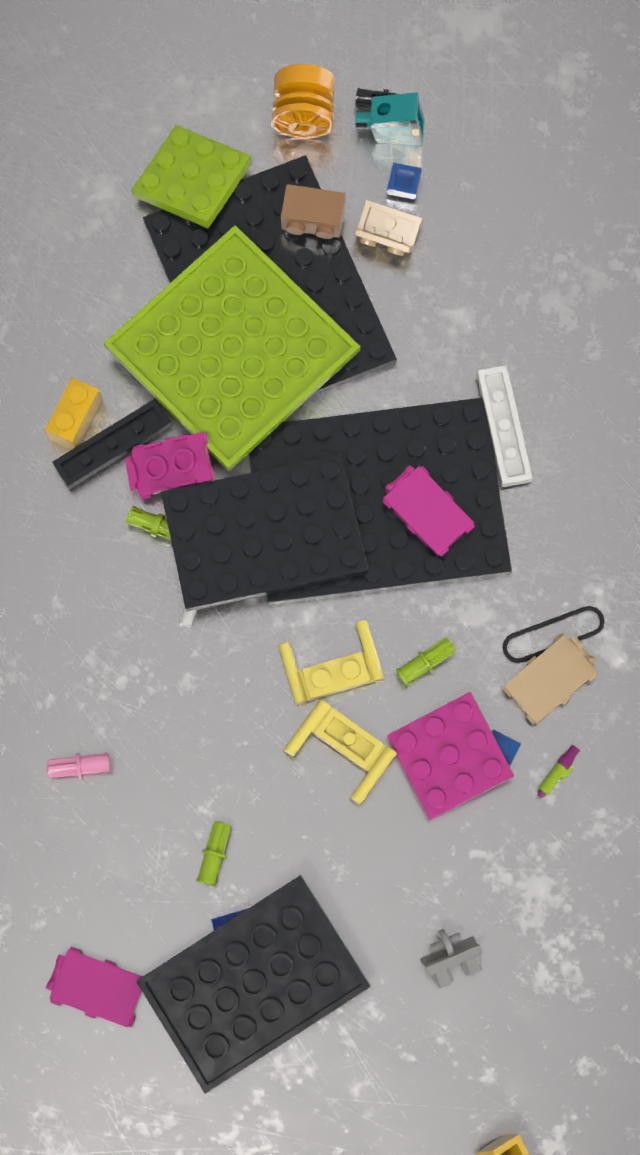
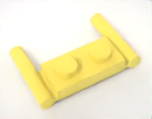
[278,620,385,705]
[283,699,397,805]

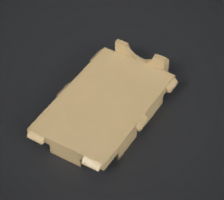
[502,633,598,725]

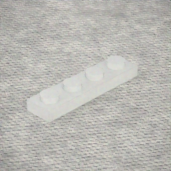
[476,365,533,487]

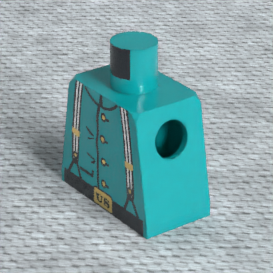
[355,92,425,145]

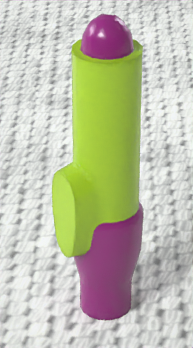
[538,745,580,798]

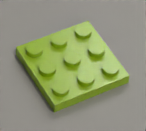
[131,125,252,229]

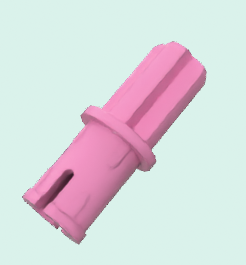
[47,752,111,778]

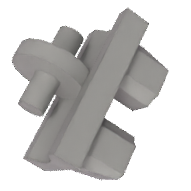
[420,929,483,988]

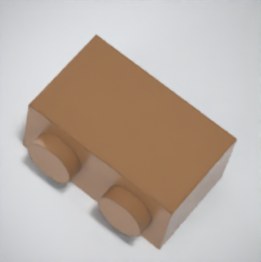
[281,184,346,239]

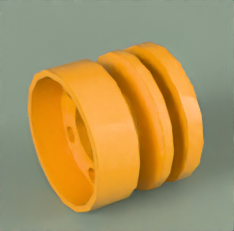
[272,64,335,138]

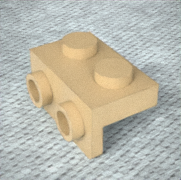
[354,200,423,256]

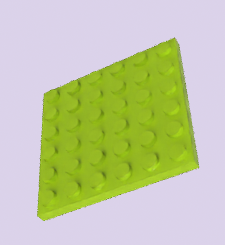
[103,226,360,471]

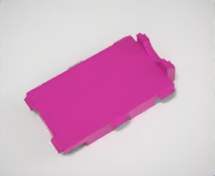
[125,432,215,500]
[382,465,475,557]
[46,947,143,1028]

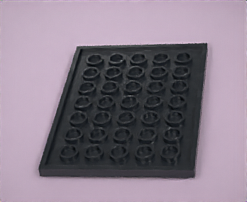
[142,155,397,397]
[249,397,512,605]

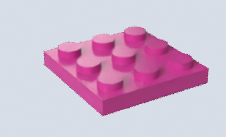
[387,692,515,820]

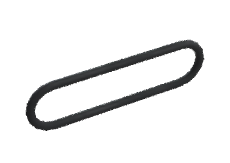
[502,606,605,663]

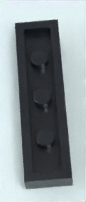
[52,399,172,490]

